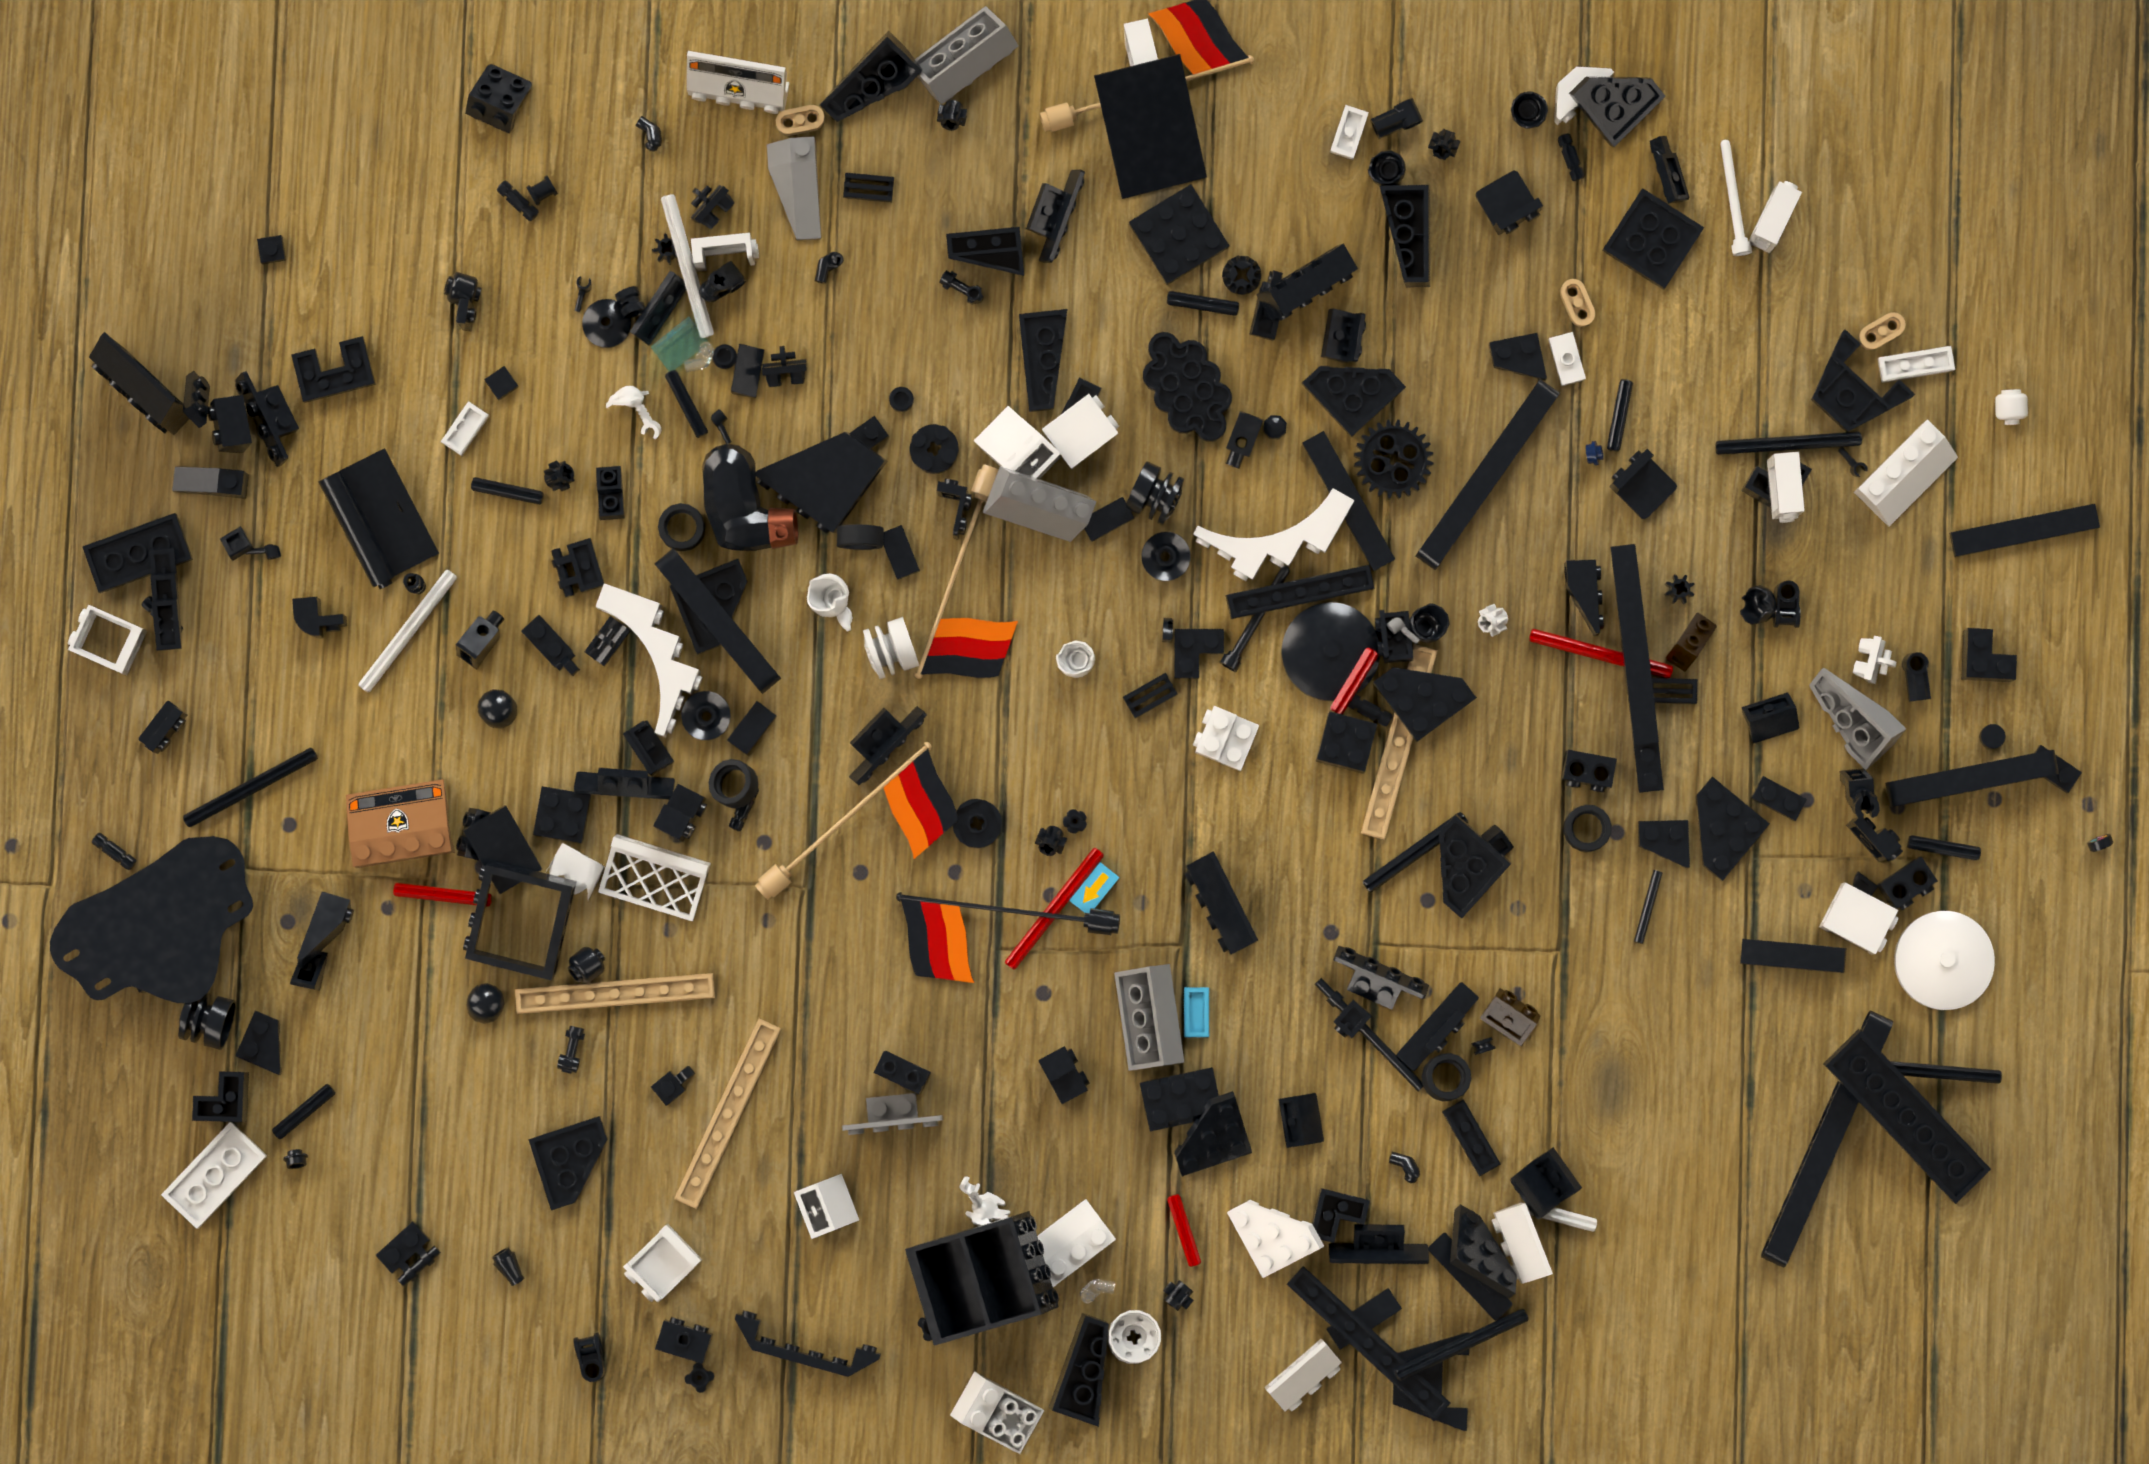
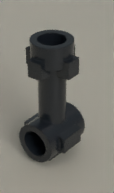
[939,270,984,305]
[557,1026,585,1074]

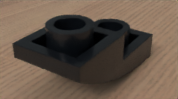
[596,466,625,520]

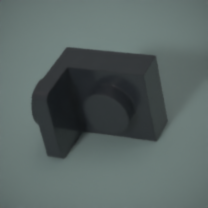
[1334,999,1372,1038]

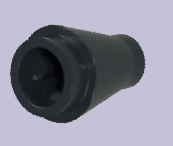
[492,1247,525,1286]

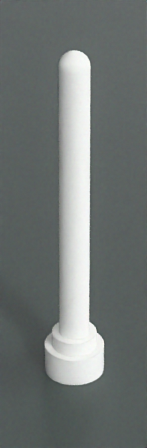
[1720,140,1752,256]

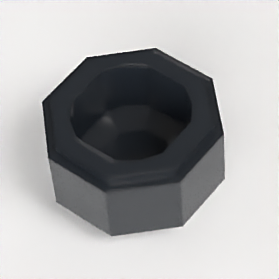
[1263,415,1287,440]

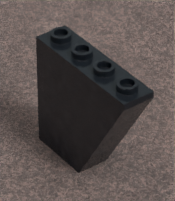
[756,432,888,534]

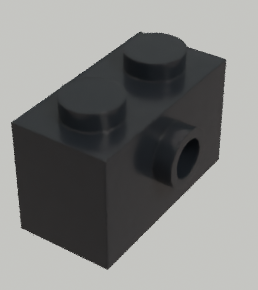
[655,1317,713,1364]

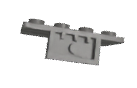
[842,1093,943,1135]

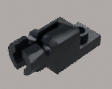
[1839,768,1880,819]

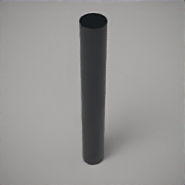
[1634,870,1663,944]

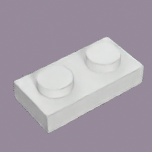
[1330,105,1369,160]

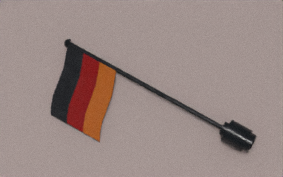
[896,892,1120,983]

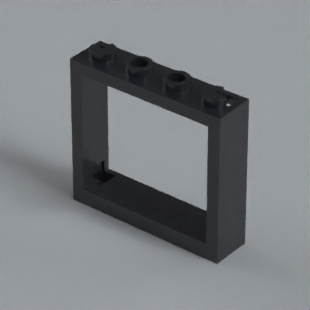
[463,859,577,981]

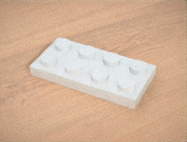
[161,1122,267,1229]

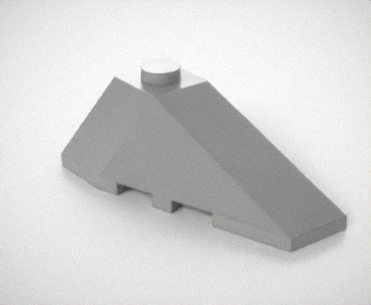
[767,137,821,240]
[1809,668,1906,770]

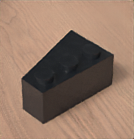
[946,227,1024,276]

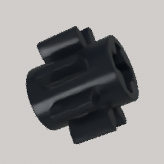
[937,100,967,131]
[1428,129,1460,160]
[652,233,678,265]
[544,460,575,492]
[1664,574,1695,605]
[1035,826,1067,856]
[1163,1280,1194,1311]

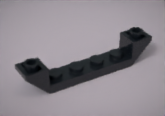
[735,1310,881,1377]

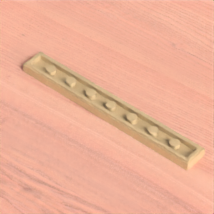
[1360,644,1438,840]
[515,973,715,1014]
[674,1018,781,1209]

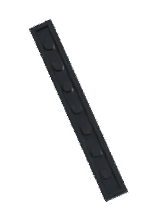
[1287,1266,1451,1421]

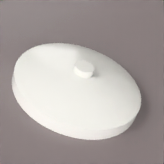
[1894,911,1995,1010]

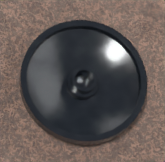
[1281,602,1380,701]

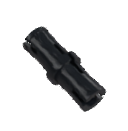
[403,573,426,594]

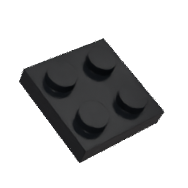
[533,786,591,844]

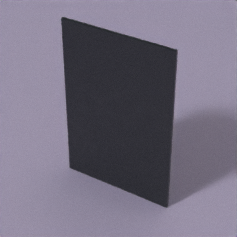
[1094,54,1207,199]

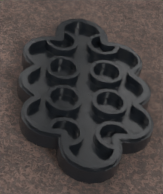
[1143,332,1232,442]

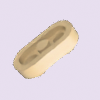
[776,105,825,136]
[1560,279,1595,327]
[1858,312,1906,350]

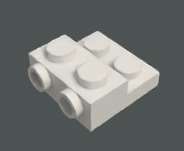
[1193,706,1259,771]

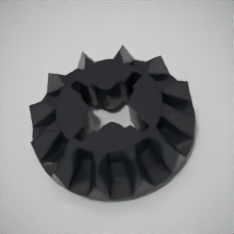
[1222,255,1261,295]

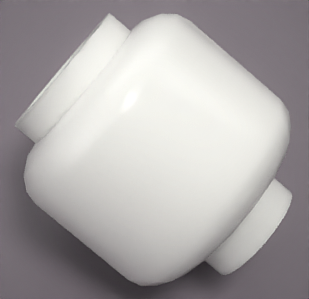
[1995,389,2028,425]

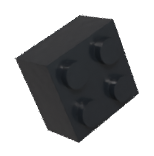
[1316,711,1377,774]

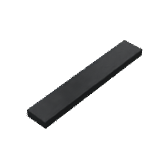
[1302,431,1395,572]
[1949,504,2100,557]
[1225,565,1375,619]

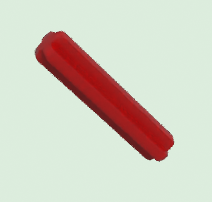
[1330,648,1378,715]
[1167,1194,1201,1267]

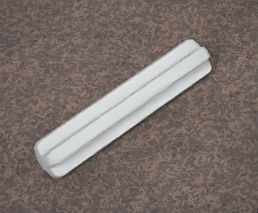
[1526,1205,1597,1232]

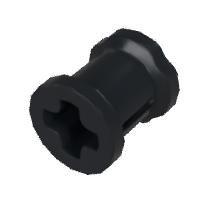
[526,175,558,206]

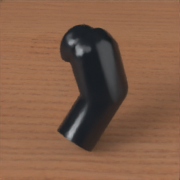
[814,252,844,284]

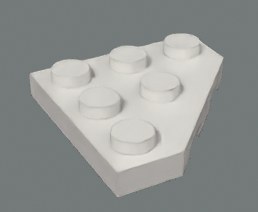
[1227,1200,1324,1278]

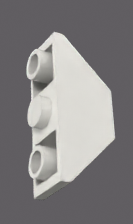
[1554,67,1614,125]

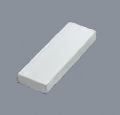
[1877,346,1955,383]

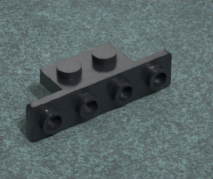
[1026,169,1085,263]
[235,371,299,467]
[849,706,927,786]
[574,768,675,800]
[1333,946,1429,1010]
[1396,982,1479,1071]
[1328,1224,1429,1264]
[1428,1233,1513,1321]

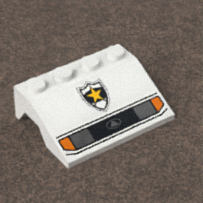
[687,51,790,114]

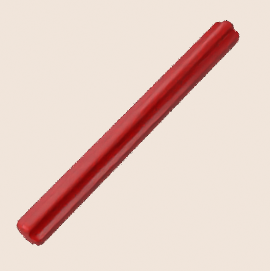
[1529,629,1673,678]
[1005,848,1104,970]

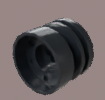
[1125,461,1185,525]
[178,993,236,1050]

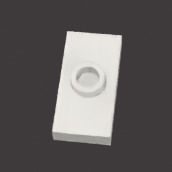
[1548,332,1586,386]
[441,401,489,456]

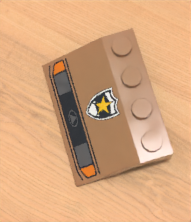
[346,779,455,868]

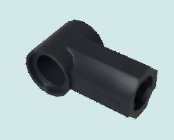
[1370,98,1423,139]
[1902,652,1931,702]

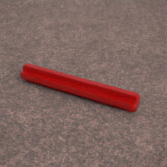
[393,883,492,907]

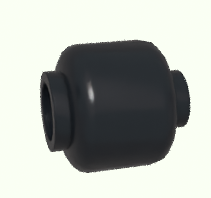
[443,272,482,305]
[567,947,605,983]

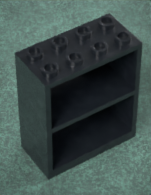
[905,1211,1059,1346]

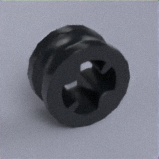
[1471,1037,1496,1055]

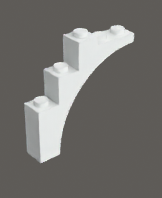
[1193,488,1354,581]
[596,584,703,738]

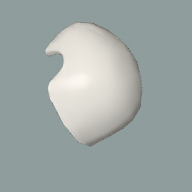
[1056,640,1095,678]

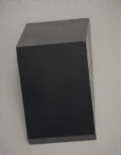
[290,951,328,991]

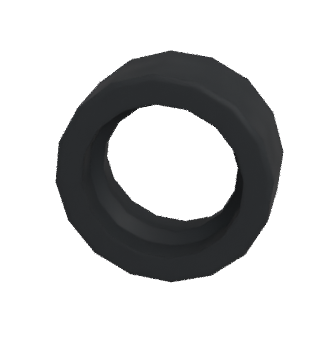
[658,503,706,552]
[837,524,884,550]
[708,759,759,809]
[1563,805,1612,852]
[1421,1053,1472,1102]

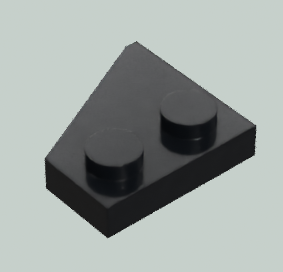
[235,1011,282,1075]

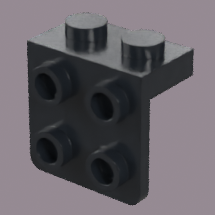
[465,64,532,133]
[1475,170,1543,236]
[1609,449,1677,519]
[936,479,972,540]
[1510,1147,1582,1219]

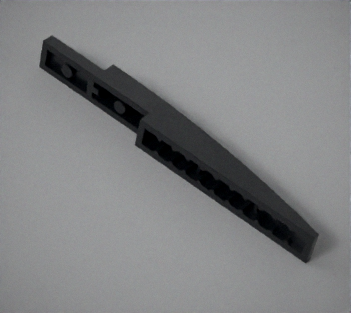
[1610,544,1664,793]

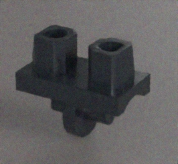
[690,185,735,229]
[762,346,807,387]
[584,616,631,667]

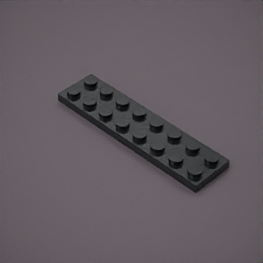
[1823,1029,1991,1204]

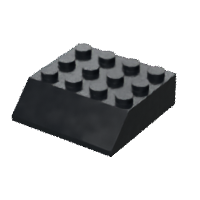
[89,332,189,435]

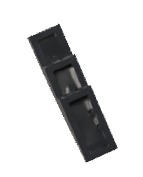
[149,547,182,651]
[1740,939,1847,973]

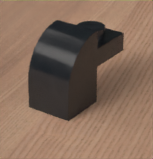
[292,597,347,638]

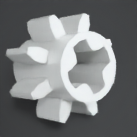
[1478,604,1508,637]

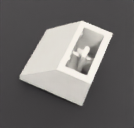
[794,1174,859,1239]

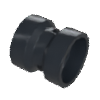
[615,286,646,319]

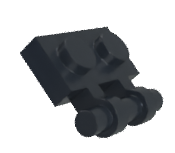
[551,538,605,598]
[376,1221,441,1286]

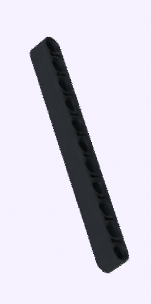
[1761,1010,1893,1268]

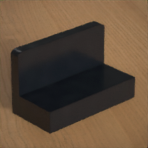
[1741,692,1800,743]
[1278,1093,1324,1148]

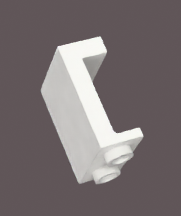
[691,233,759,272]
[1042,394,1120,469]
[1819,882,1898,955]
[623,1224,702,1302]

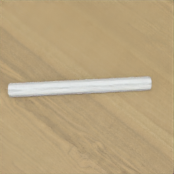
[661,194,714,338]
[359,570,457,692]

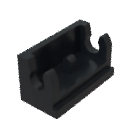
[623,720,674,776]

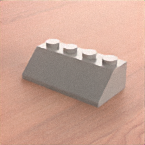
[915,6,1019,105]
[983,466,1096,542]
[1114,964,1185,1071]

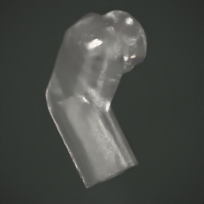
[683,342,714,373]
[1080,1279,1115,1304]

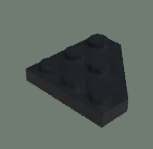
[1569,76,1666,147]
[1302,366,1406,438]
[670,559,748,655]
[1373,667,1477,742]
[1696,776,1770,881]
[1439,814,1511,919]
[1174,1091,1252,1176]
[528,1116,608,1211]
[1450,1204,1517,1299]

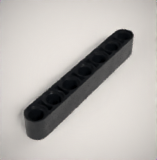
[654,548,781,694]
[1885,750,2059,807]

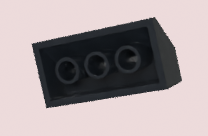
[1184,851,1258,955]

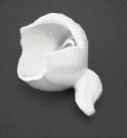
[807,573,853,632]

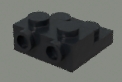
[1846,817,1903,862]

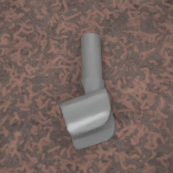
[1387,618,1420,644]

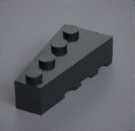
[1379,185,1430,288]
[1256,243,1358,321]
[1049,1313,1109,1427]

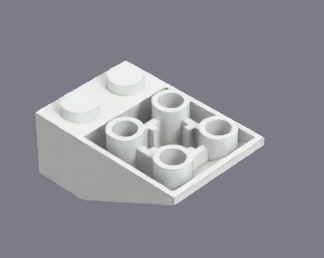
[974,406,1061,479]
[950,1371,1044,1454]

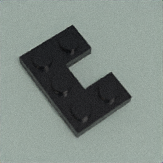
[291,336,376,403]

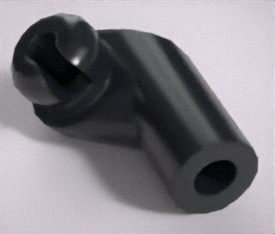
[636,116,662,152]
[1389,1151,1420,1183]

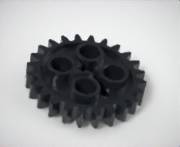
[1354,419,1434,500]

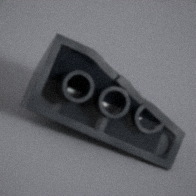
[820,30,923,122]

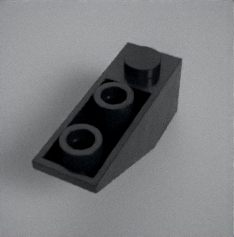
[1564,559,1604,636]

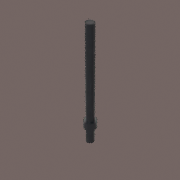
[1314,978,1423,1091]

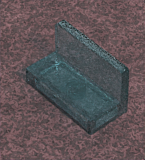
[651,317,708,372]

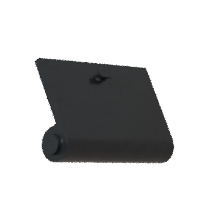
[318,448,439,590]

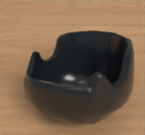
[1511,91,1548,129]
[1368,150,1406,186]
[1740,585,1776,625]
[1409,603,1450,643]
[477,689,517,728]
[466,983,505,1024]

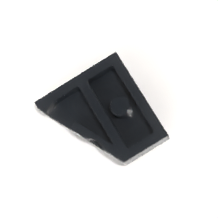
[1489,333,1547,380]
[1638,820,1690,868]

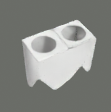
[545,843,605,900]

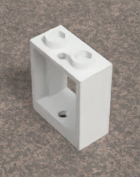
[1124,19,1158,66]
[1748,181,1802,253]
[1767,452,1804,523]
[68,605,147,676]

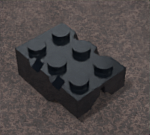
[1139,1067,1219,1132]

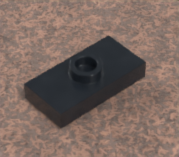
[456,298,476,332]

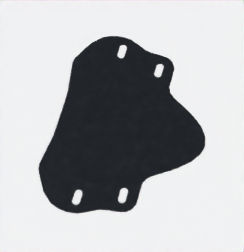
[50,836,253,1003]

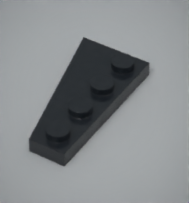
[1019,309,1068,412]

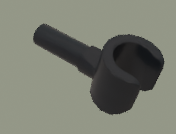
[574,276,592,312]
[711,409,732,444]
[1838,447,1868,477]
[246,544,281,560]

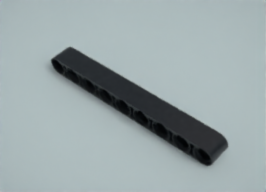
[1415,379,1560,570]

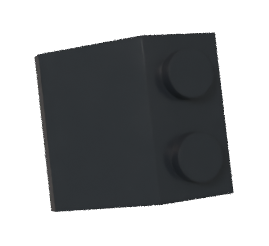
[207,395,252,453]

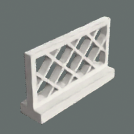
[598,834,711,921]

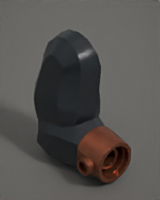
[702,444,799,551]

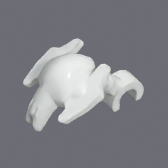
[606,386,662,439]
[959,1176,1010,1226]

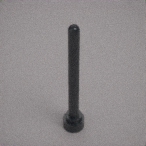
[1220,566,1290,672]

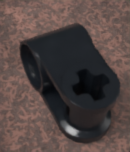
[699,261,747,302]
[1773,580,1801,628]
[573,1332,606,1382]

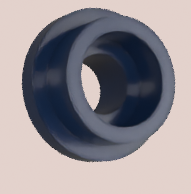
[1586,441,1603,466]

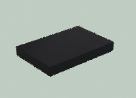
[462,805,542,894]

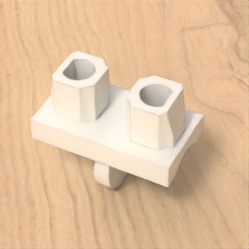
[1853,636,1897,684]

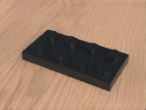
[82,513,193,594]

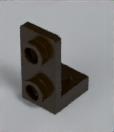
[1665,613,1717,672]

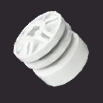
[863,617,919,679]
[1107,1310,1161,1364]

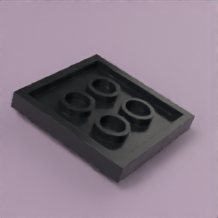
[1129,184,1230,285]
[1602,188,1704,290]

